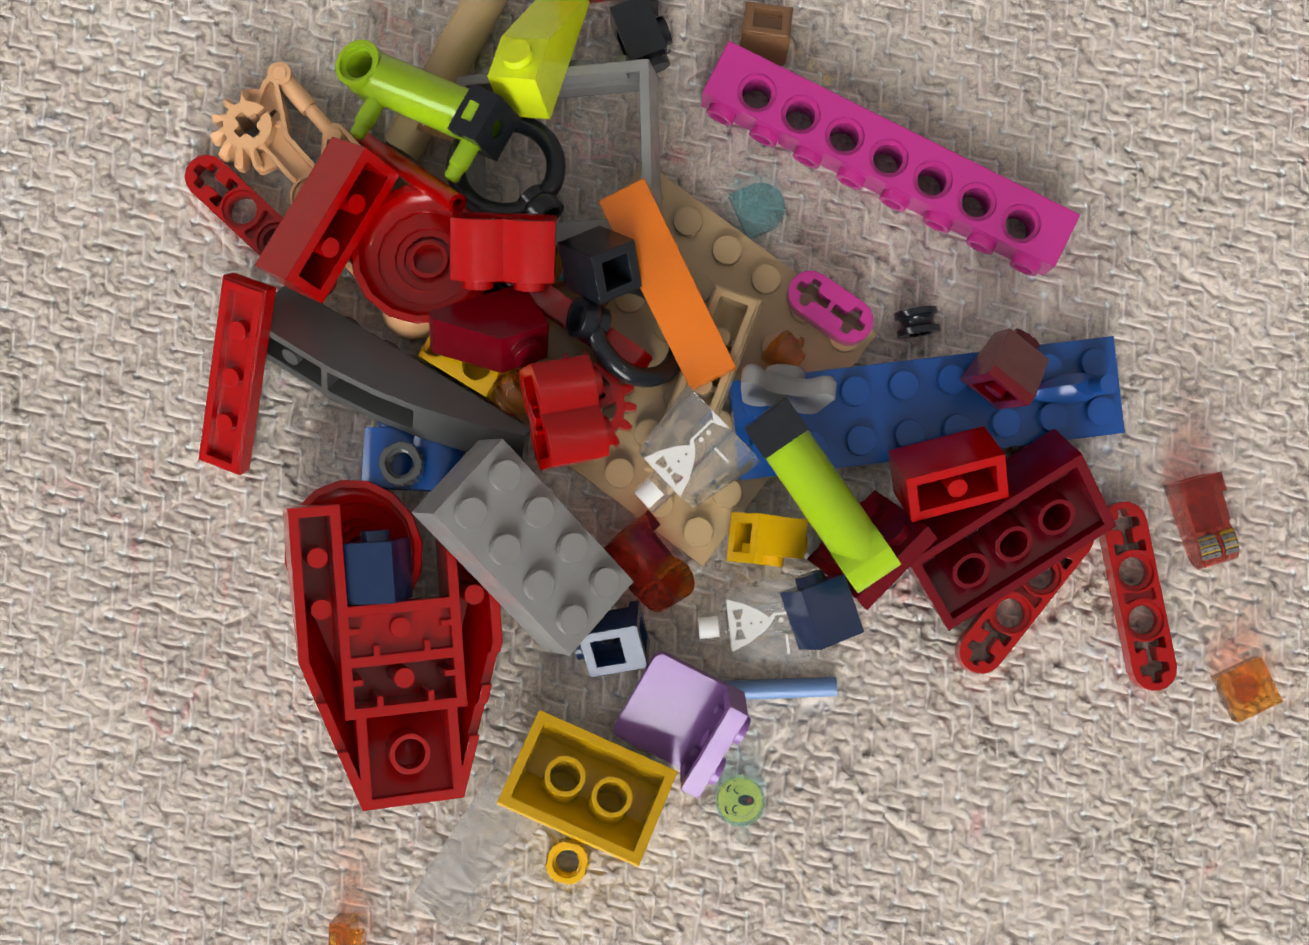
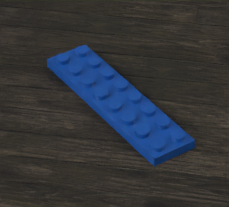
[728,336,1125,480]

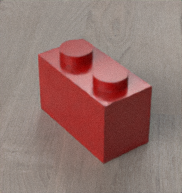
[888,426,1009,522]

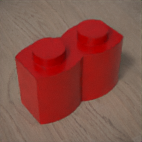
[450,212,557,292]
[519,355,614,471]

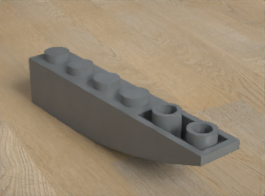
[266,285,530,461]

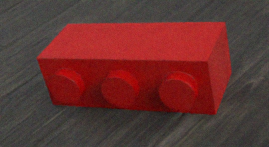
[255,137,400,304]

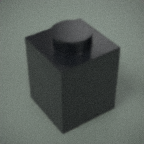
[558,226,642,305]

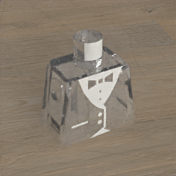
[633,386,761,513]
[697,570,814,665]

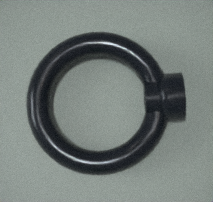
[446,117,566,219]
[566,288,681,388]

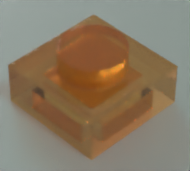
[1210,656,1283,723]
[329,913,366,945]

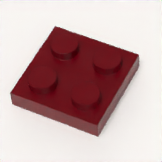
[807,490,938,610]

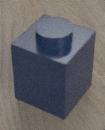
[343,529,413,605]
[780,569,864,650]

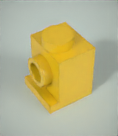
[726,512,808,567]

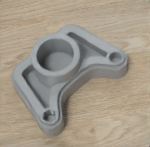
[741,364,837,414]

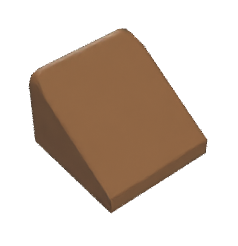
[740,2,793,66]

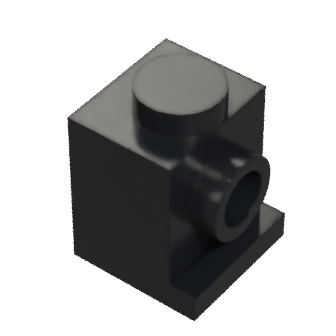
[610,0,672,74]

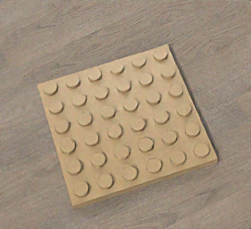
[479,166,877,567]

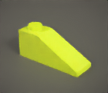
[487,0,590,119]

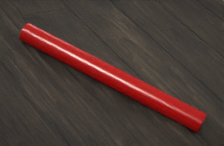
[350,132,466,213]

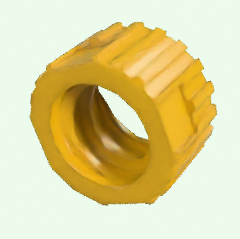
[545,837,590,885]

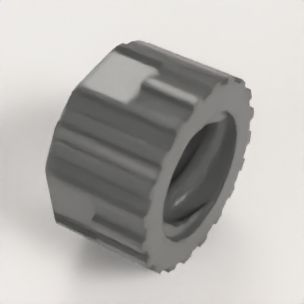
[378,441,426,487]

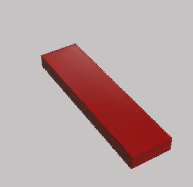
[199,272,276,475]

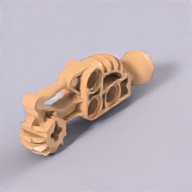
[210,62,429,340]

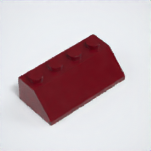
[908,429,1117,631]

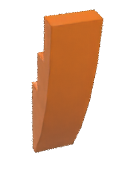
[599,178,737,391]

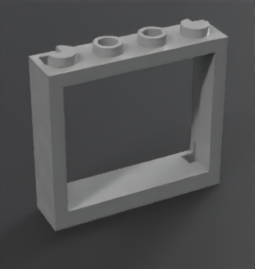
[456,55,661,254]

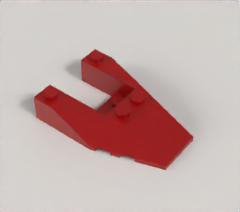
[282,503,503,811]

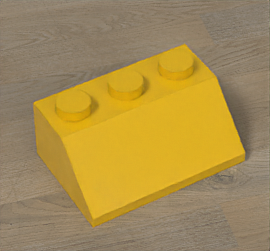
[497,710,678,867]

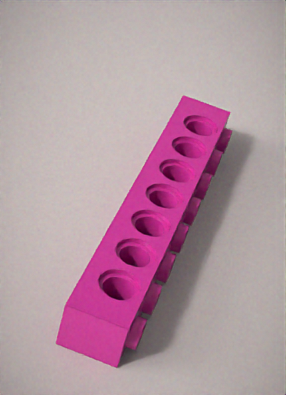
[701,41,1080,276]

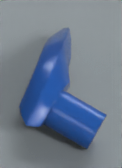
[1034,373,1118,403]

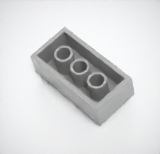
[411,439,634,656]

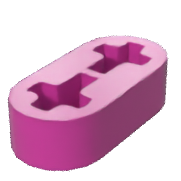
[786,271,873,346]

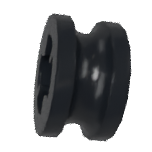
[893,306,941,339]

